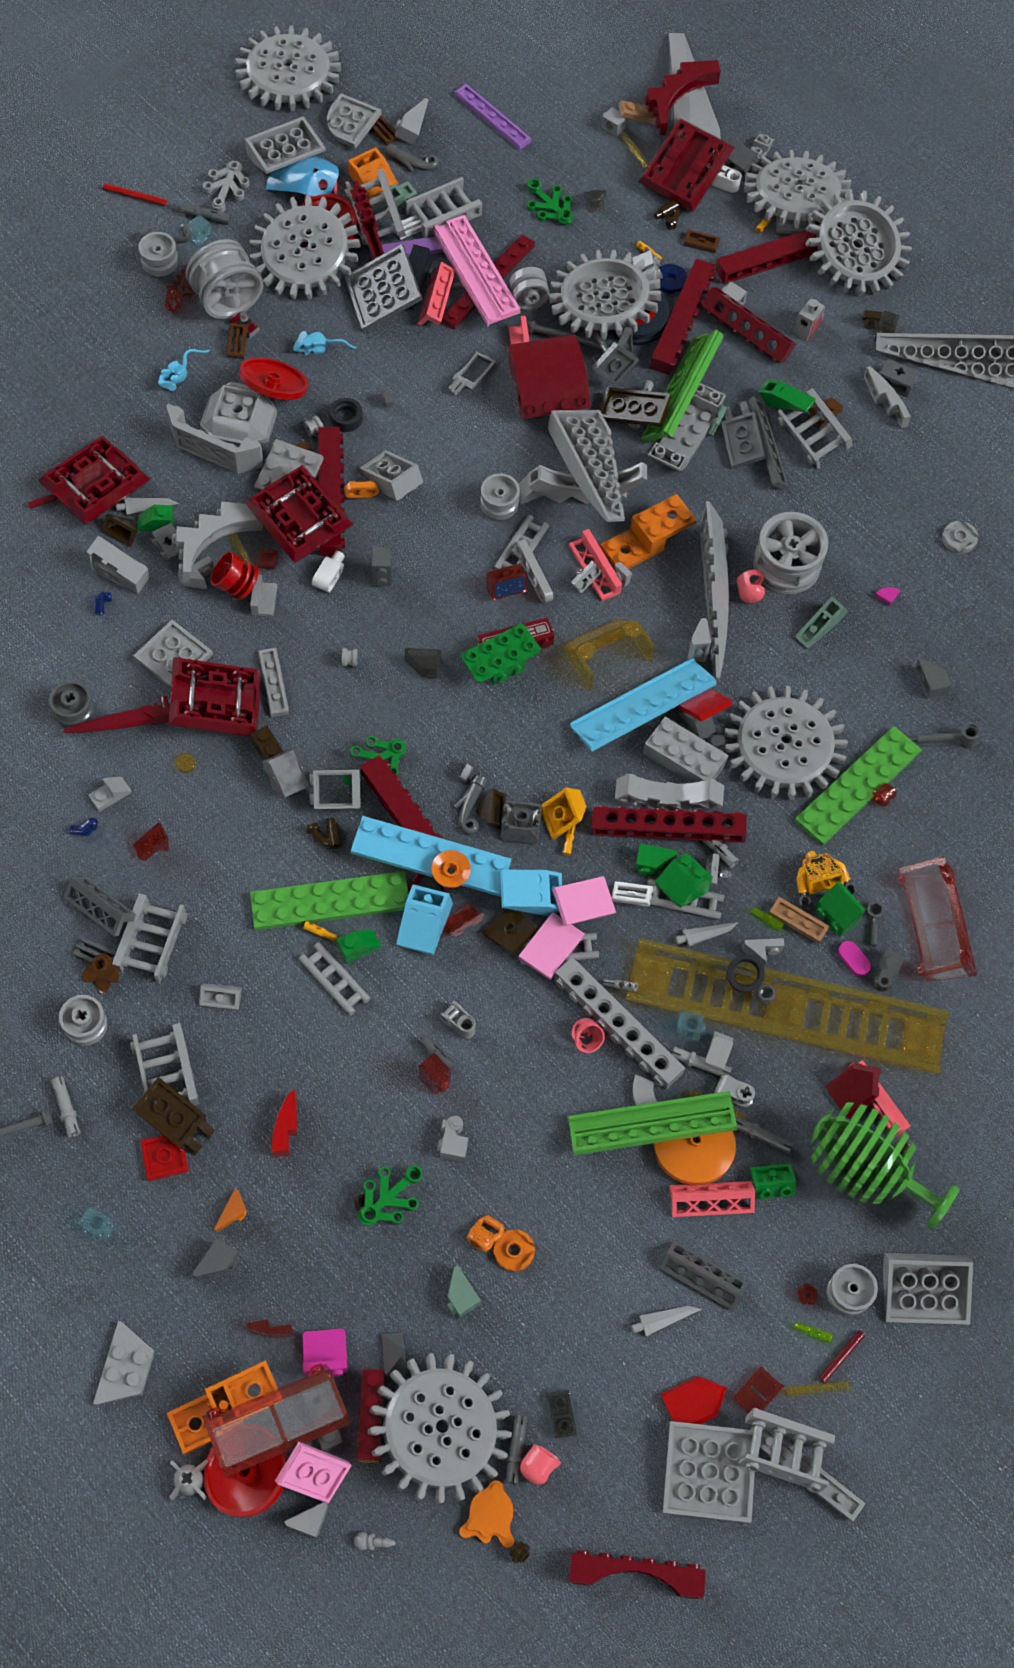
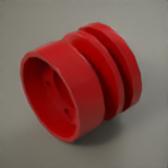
[211,552,259,600]

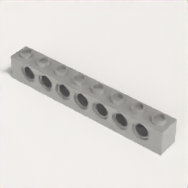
[554,957,685,1090]

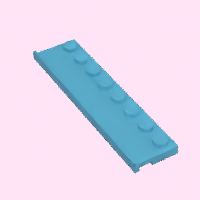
[570,658,716,751]
[350,816,511,897]

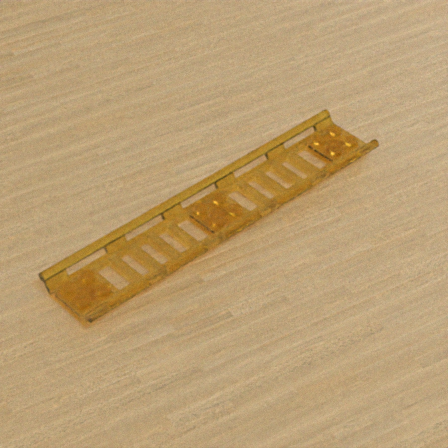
[626,938,950,1074]

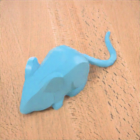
[293,331,357,355]
[158,349,210,391]

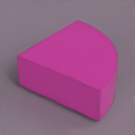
[875,587,901,606]

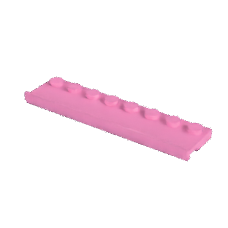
[433,215,520,326]

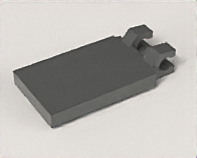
[721,401,766,469]

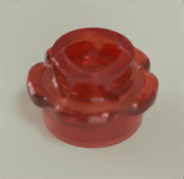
[797,1284,818,1305]

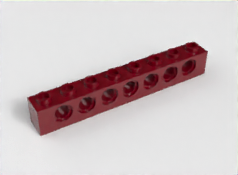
[592,805,747,843]

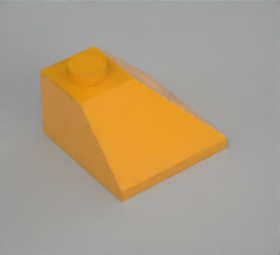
[541,787,587,840]

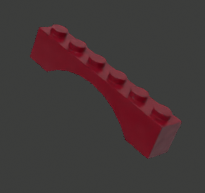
[568,1550,706,1600]

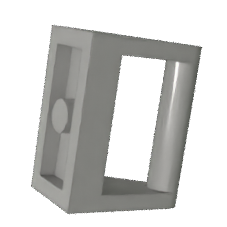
[687,618,711,662]

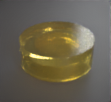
[176,753,196,773]

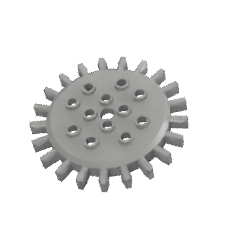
[235,25,341,111]
[744,150,851,228]
[806,189,912,296]
[250,195,360,300]
[549,250,661,340]
[724,686,848,800]
[368,1353,512,1504]

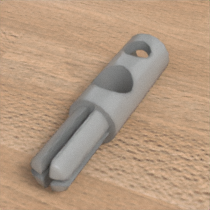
[603,979,638,991]

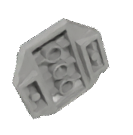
[200,382,277,447]

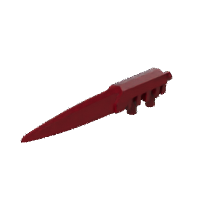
[350,181,384,259]
[63,696,170,733]

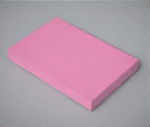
[552,876,616,926]
[518,912,585,980]
[275,1442,352,1504]

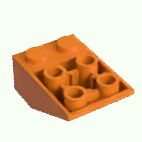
[348,147,399,199]

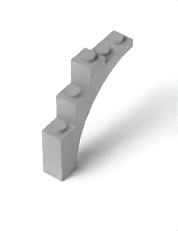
[528,462,647,504]
[172,502,263,583]

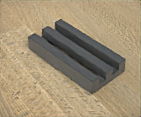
[73,937,116,967]

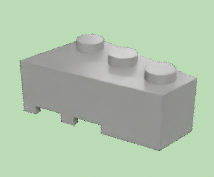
[86,536,150,594]

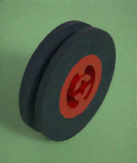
[608,289,669,345]

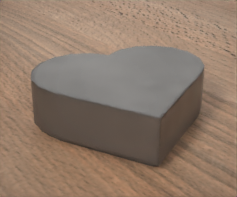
[459,760,476,783]

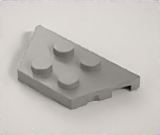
[93,1321,155,1406]

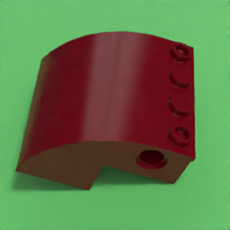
[507,334,591,419]

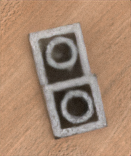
[547,1389,577,1439]

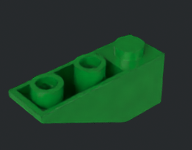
[759,379,816,413]

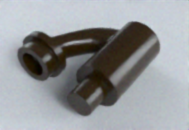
[654,200,680,230]
[306,817,342,850]

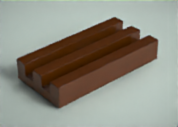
[371,116,399,146]
[684,229,720,253]
[227,323,248,359]

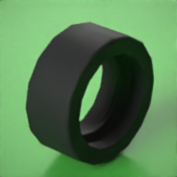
[329,397,363,432]
[726,954,765,993]

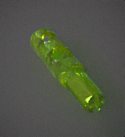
[751,907,784,931]
[795,1322,833,1343]

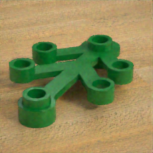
[527,178,574,225]
[342,736,407,786]
[358,1165,423,1226]

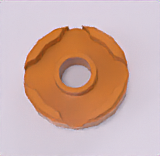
[493,1229,535,1272]

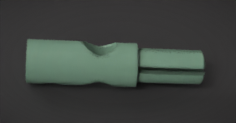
[708,405,727,435]

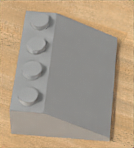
[245,116,326,174]
[883,1253,973,1325]

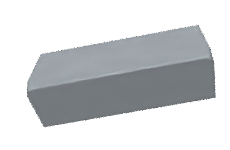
[199,983,242,1010]

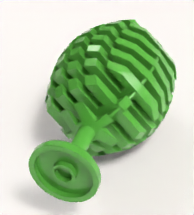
[810,1102,960,1230]

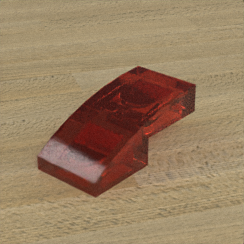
[247,1320,293,1338]

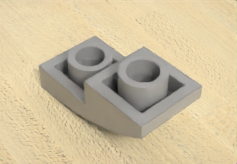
[750,134,774,165]

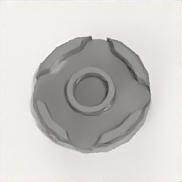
[942,521,978,554]

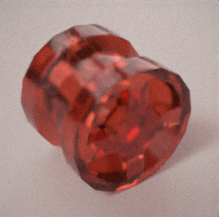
[872,783,897,807]

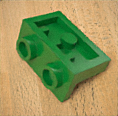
[750,1163,796,1200]

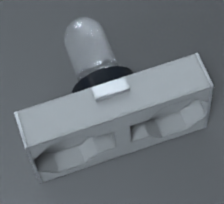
[571,561,602,593]
[706,853,732,889]

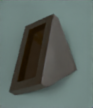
[101,514,137,546]
[476,788,506,829]

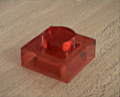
[257,549,278,570]

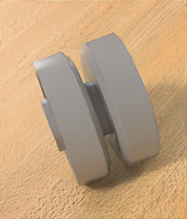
[139,232,178,277]
[509,267,550,310]
[480,473,520,520]
[59,995,108,1046]
[826,1264,878,1316]

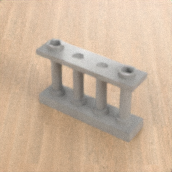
[345,168,406,249]
[405,177,482,238]
[778,388,853,469]
[112,893,188,983]
[130,1023,199,1106]
[738,1408,835,1493]

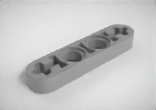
[514,539,554,604]

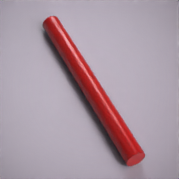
[103,183,167,206]

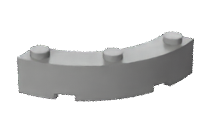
[615,773,724,811]

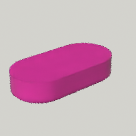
[838,941,871,977]

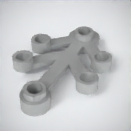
[203,161,250,212]

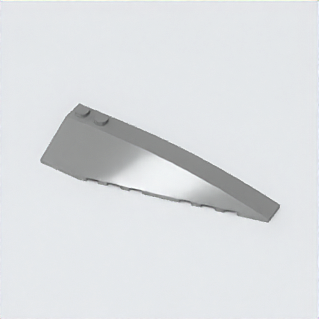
[668,33,721,151]
[876,333,1014,388]
[547,410,625,522]
[699,501,729,687]

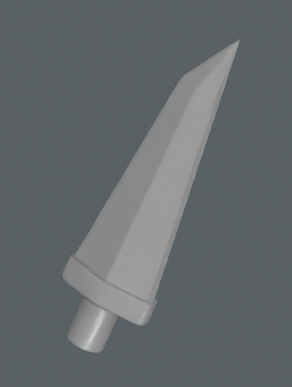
[116,497,179,515]
[675,922,738,946]
[631,1306,702,1336]

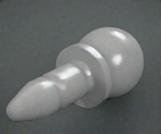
[354,1532,395,1551]

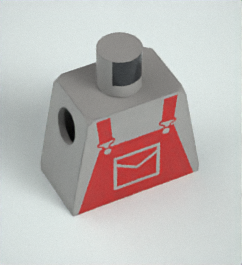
[792,299,825,341]

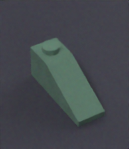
[795,596,849,649]

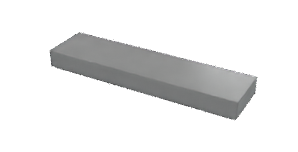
[258,648,290,717]

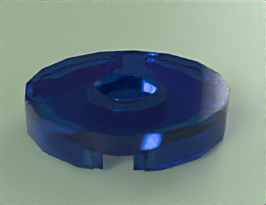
[658,264,687,294]

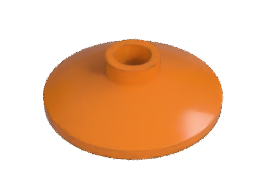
[431,850,471,888]

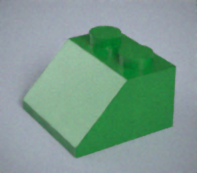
[655,853,713,908]
[815,881,865,937]

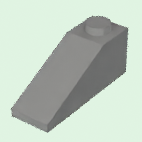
[395,98,429,145]

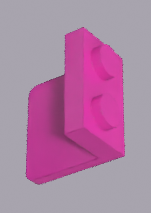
[303,1329,348,1378]

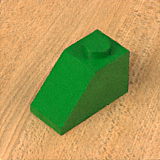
[137,504,175,532]
[634,843,678,876]
[337,930,382,964]

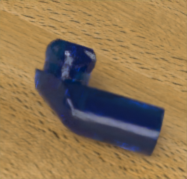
[95,591,112,615]
[70,817,98,836]

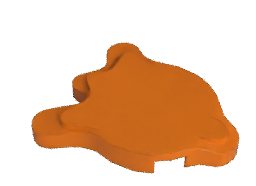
[459,1480,514,1548]

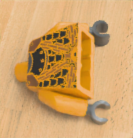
[796,851,856,908]

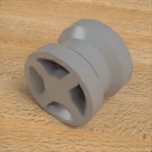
[303,415,323,437]
[342,648,358,667]

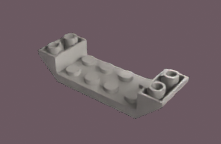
[648,383,726,471]
[166,404,264,474]

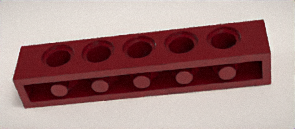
[701,287,797,363]

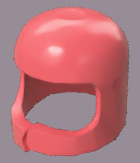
[736,569,765,604]
[571,1018,605,1053]
[520,1444,562,1485]

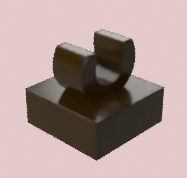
[862,310,882,329]

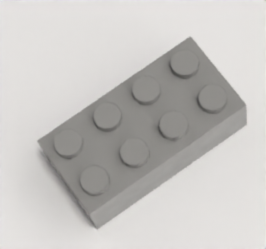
[643,717,728,783]

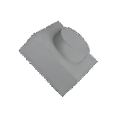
[614,562,632,587]

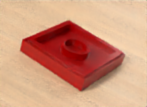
[140,1135,189,1182]

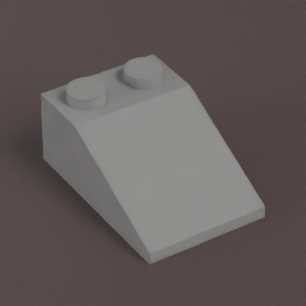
[359,450,423,501]

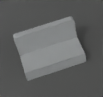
[250,575,278,617]

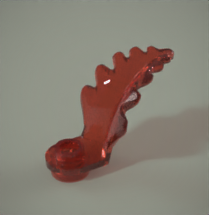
[165,262,195,312]

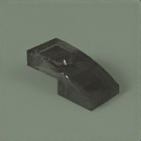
[874,311,900,341]

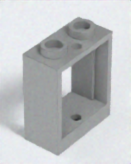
[310,769,361,809]

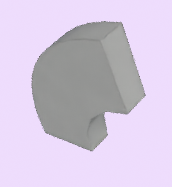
[632,1075,658,1105]

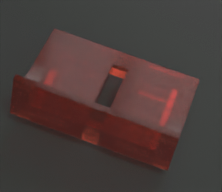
[442,904,485,937]
[733,1367,785,1413]

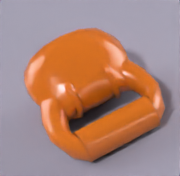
[466,1215,505,1252]

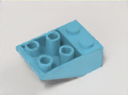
[500,870,562,917]
[396,885,453,955]

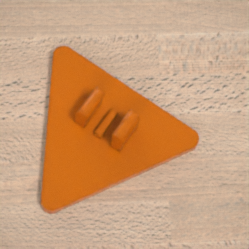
[214,1189,247,1232]

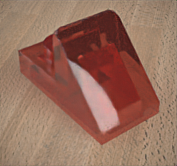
[133,822,169,861]

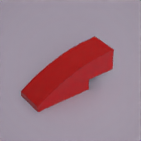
[272,1090,298,1157]

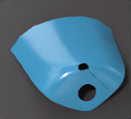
[266,155,339,196]

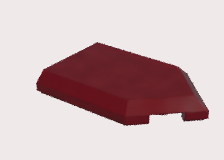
[826,1063,881,1119]

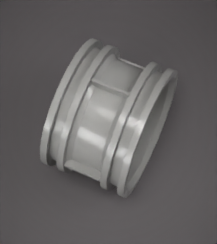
[186,239,263,319]
[753,512,828,594]

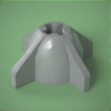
[169,1459,209,1501]

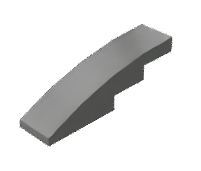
[863,366,911,428]

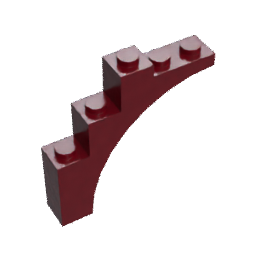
[644,60,721,135]

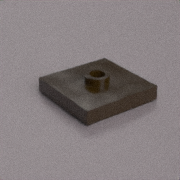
[483,908,539,956]

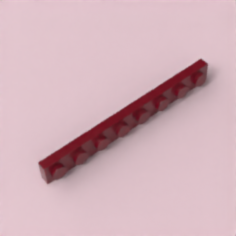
[442,234,535,330]

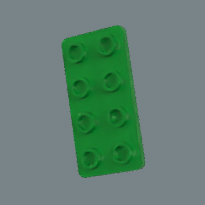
[461,624,541,685]

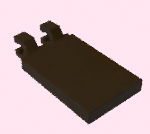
[131,1077,216,1155]

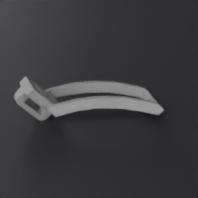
[448,351,496,395]

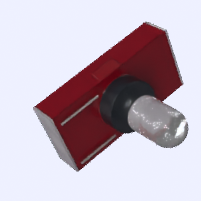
[230,311,260,338]

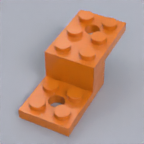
[600,494,697,569]
[167,1360,283,1455]

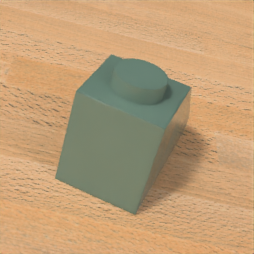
[447,1265,481,1319]

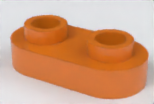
[344,481,379,498]

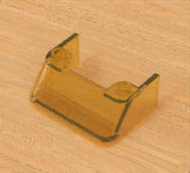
[565,618,655,691]

